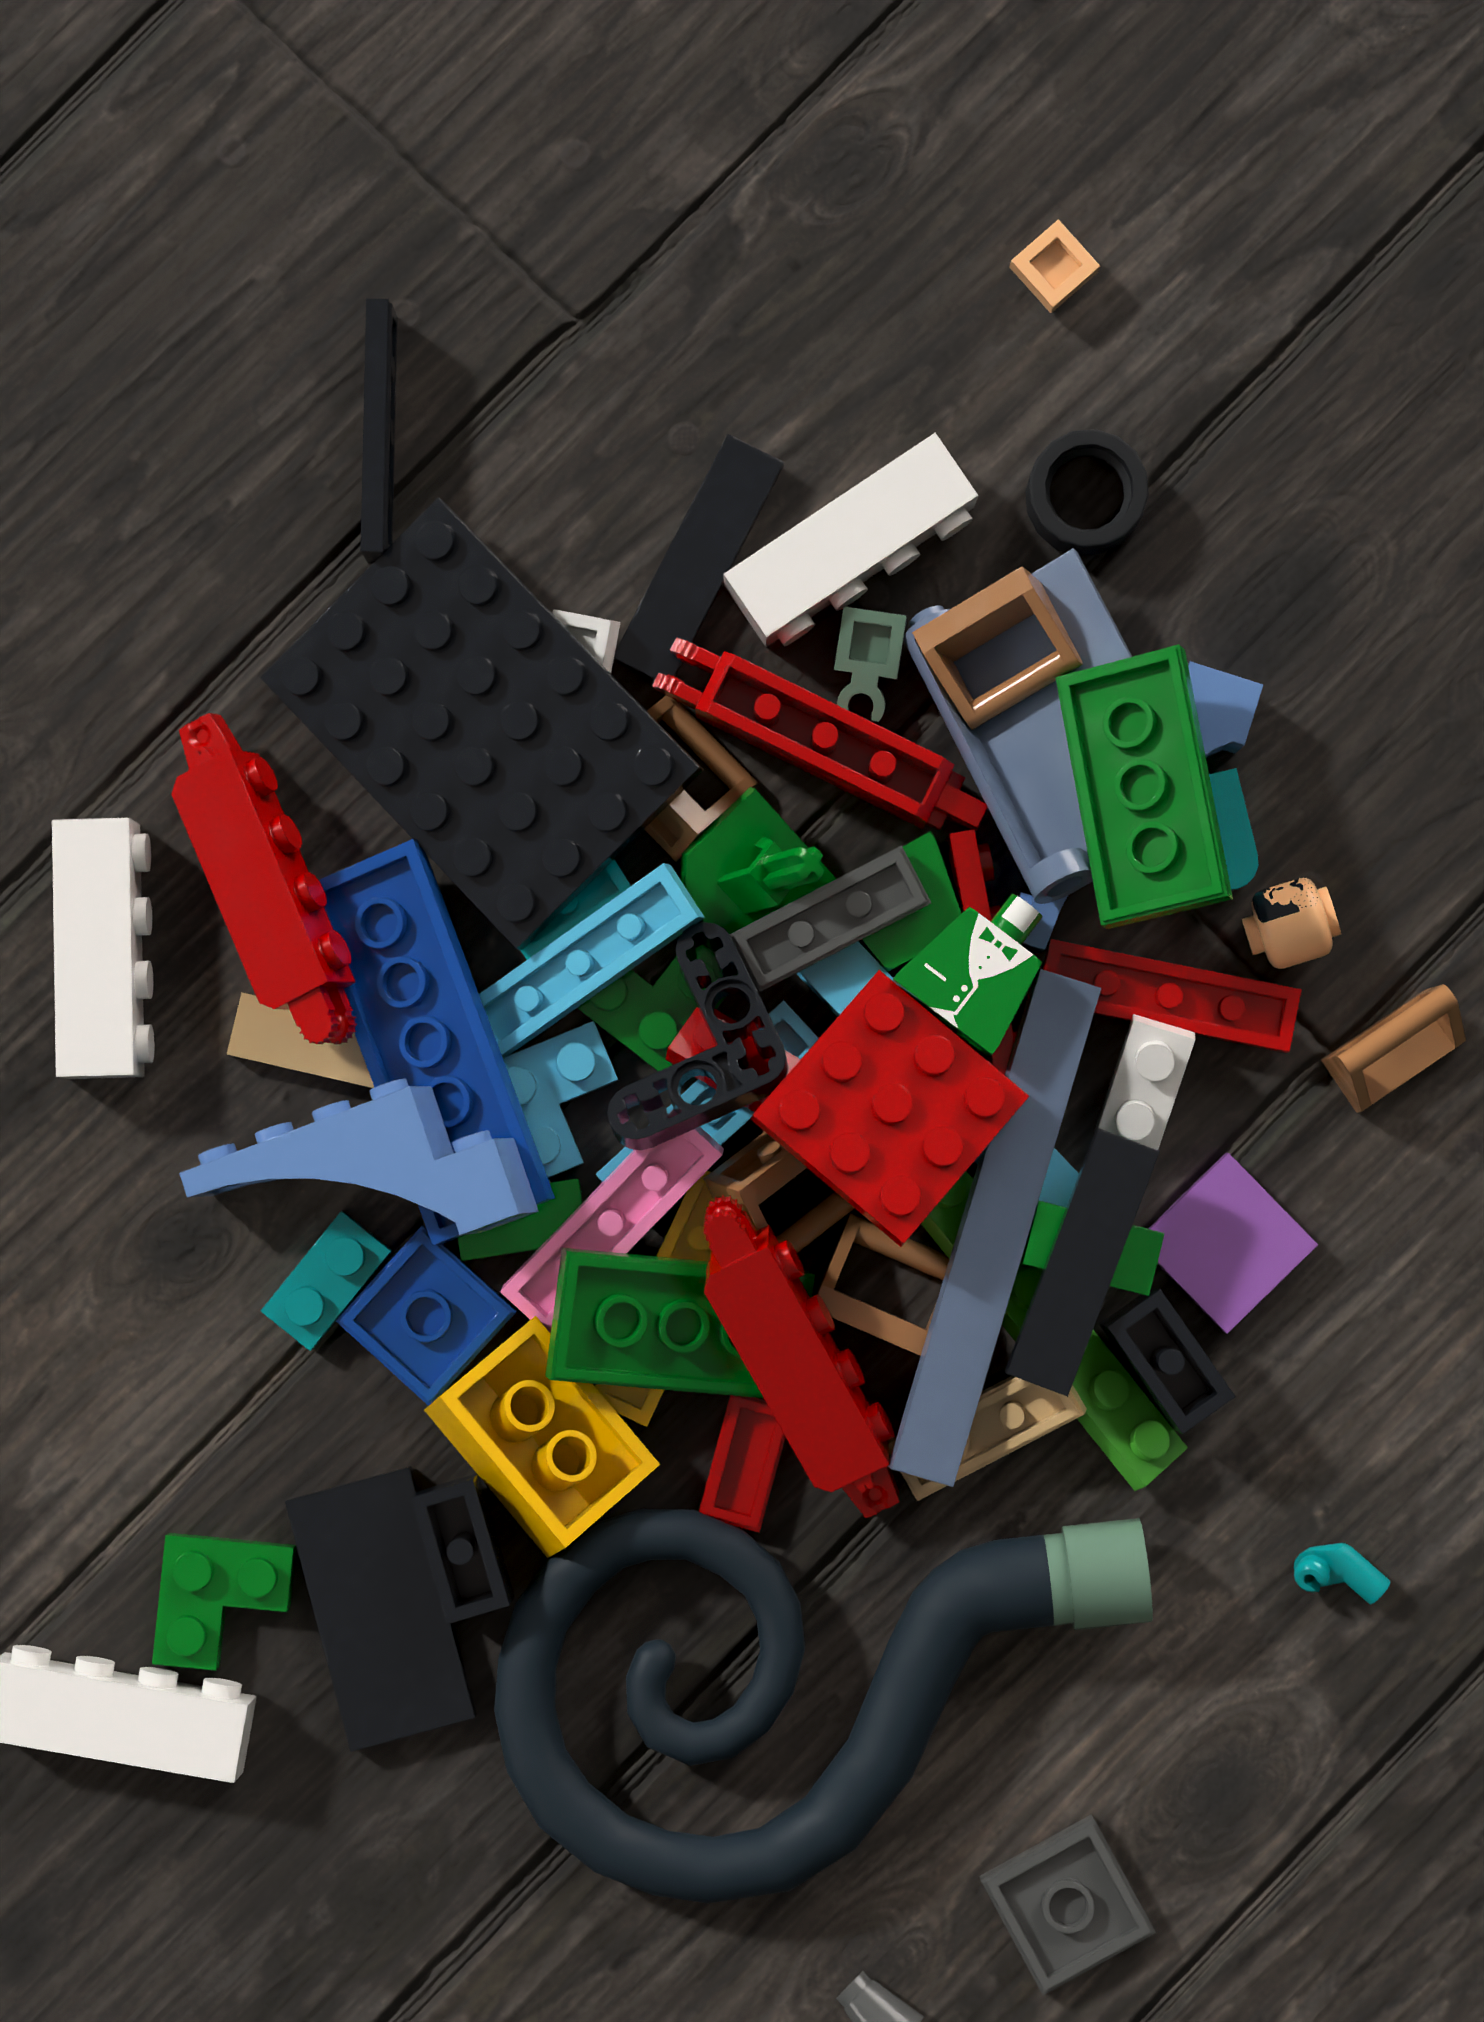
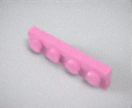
[500,1109,724,1332]

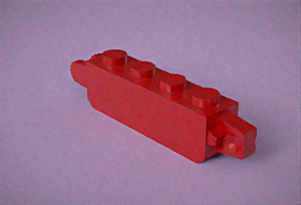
[652,637,988,831]
[171,713,357,1044]
[703,1195,900,1518]

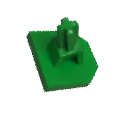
[680,787,836,935]

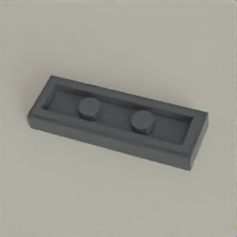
[730,845,932,992]

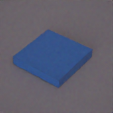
[335,1226,517,1406]

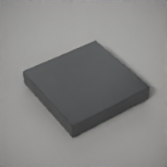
[979,1814,1156,1995]

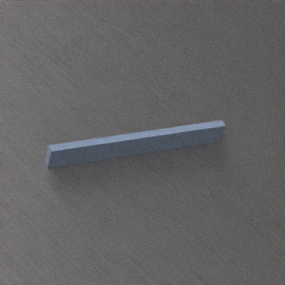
[888,969,1101,1487]

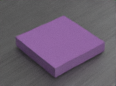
[1148,1153,1318,1334]

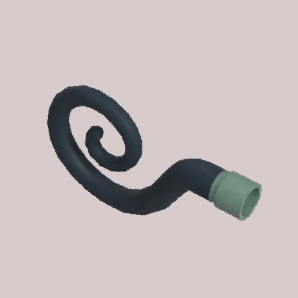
[494,1509,1153,1903]

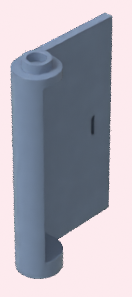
[903,549,1132,904]

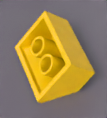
[424,1316,660,1558]

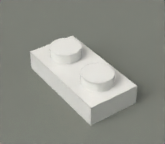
[1094,1014,1196,1150]

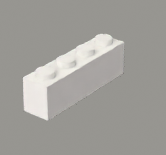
[724,433,978,647]
[52,818,155,1079]
[0,1645,257,1783]

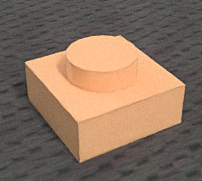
[1009,219,1100,313]

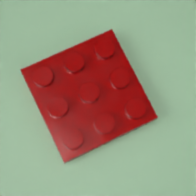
[751,970,1029,1247]

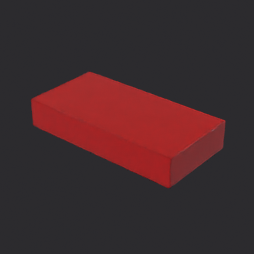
[698,1395,785,1533]

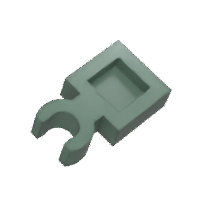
[834,606,907,722]

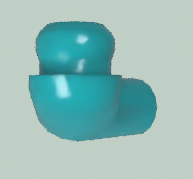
[1294,1543,1391,1605]

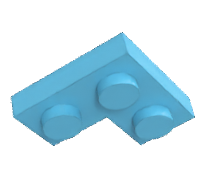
[503,1021,619,1178]

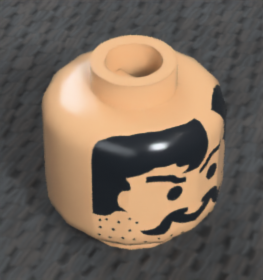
[1242,878,1341,969]

